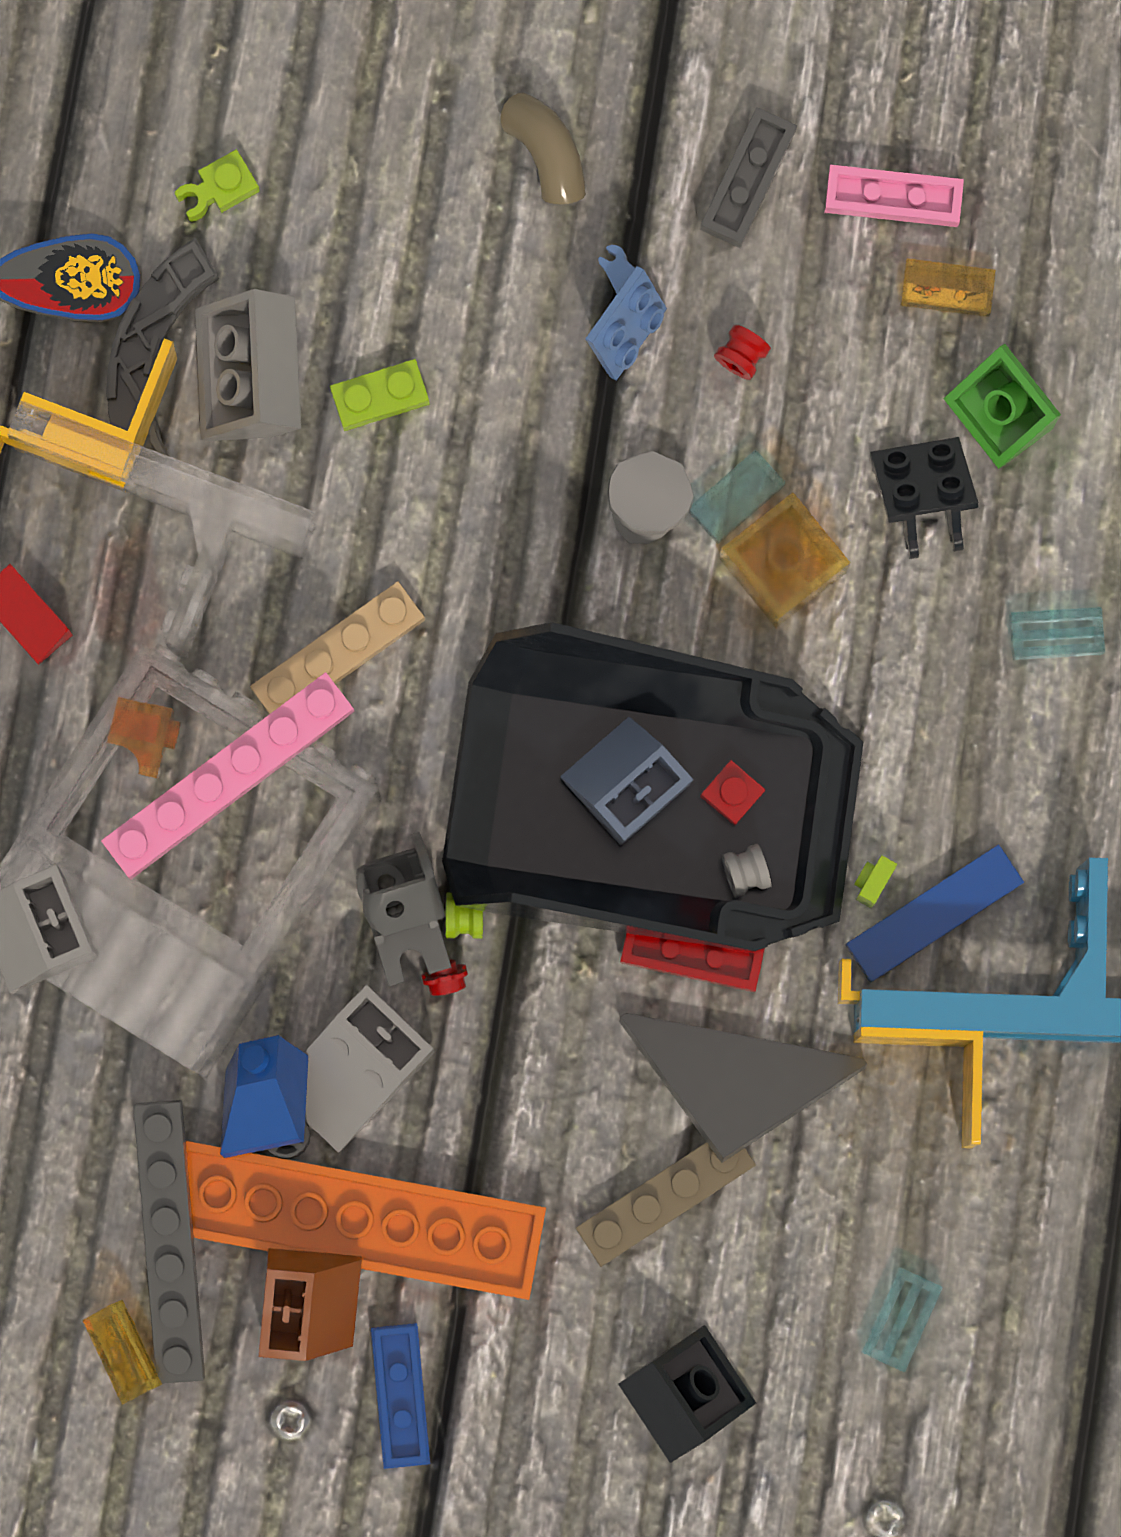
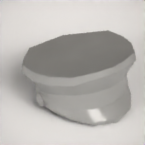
[607,451,695,544]

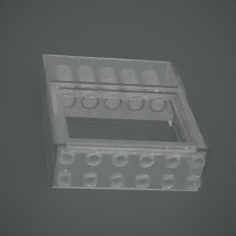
[0,643,382,1080]

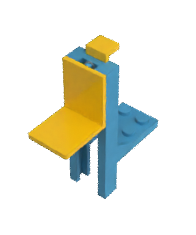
[838,857,1121,1148]

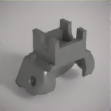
[356,832,451,986]

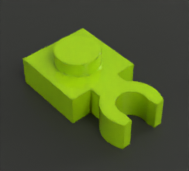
[175,149,260,222]

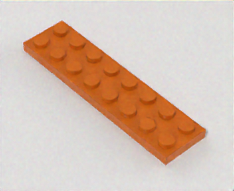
[186,1141,546,1300]

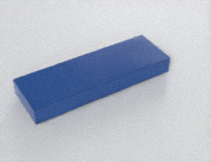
[371,1323,431,1469]

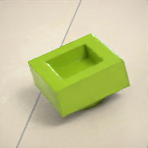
[854,855,897,908]

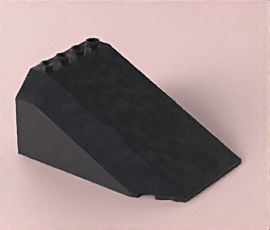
[442,622,864,951]

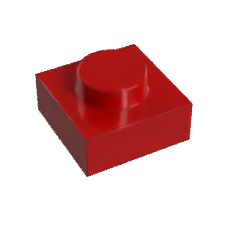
[700,760,766,826]

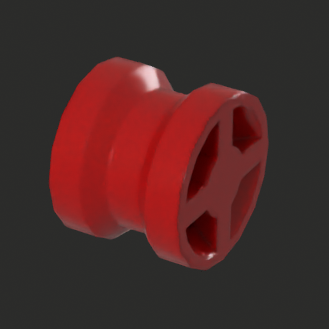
[714,325,771,380]

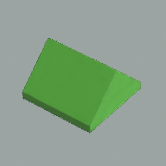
[943,344,1061,469]

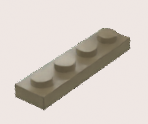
[575,1142,756,1267]

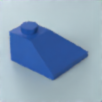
[220,1035,309,1158]

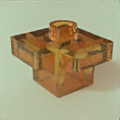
[107,697,181,780]

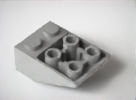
[304,984,435,1153]

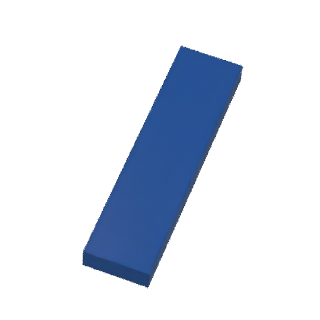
[845,844,1024,983]

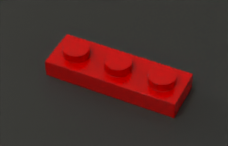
[620,933,765,993]

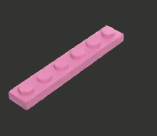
[101,672,355,880]

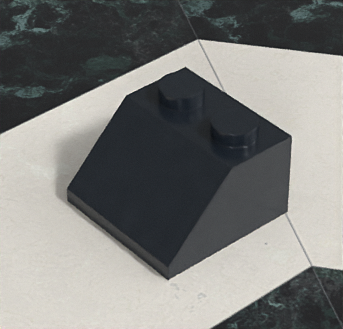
[618,1325,756,1463]

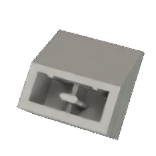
[0,865,98,994]

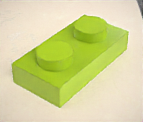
[330,359,430,432]

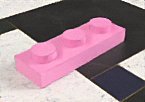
[824,165,964,227]

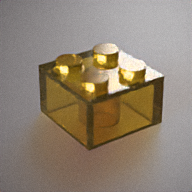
[719,492,851,628]

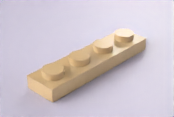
[250,581,425,714]

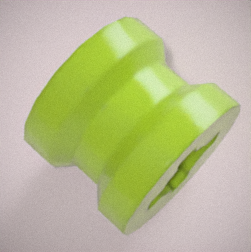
[446,892,484,939]

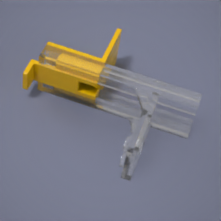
[0,338,316,659]

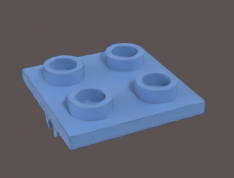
[586,245,667,381]

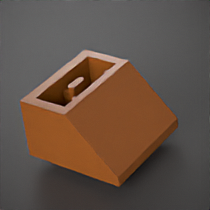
[258,1248,362,1361]

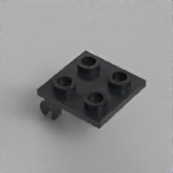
[870,437,978,559]

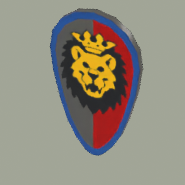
[0,233,140,322]

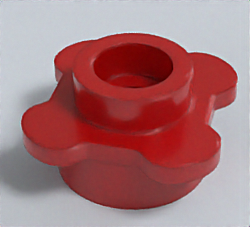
[421,959,468,996]

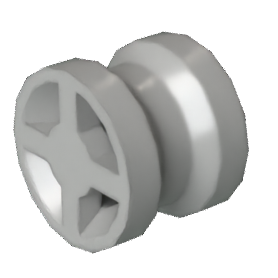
[722,843,771,898]

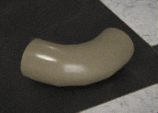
[500,93,586,204]

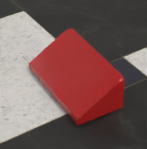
[0,564,73,665]

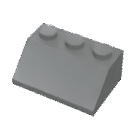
[195,289,301,441]

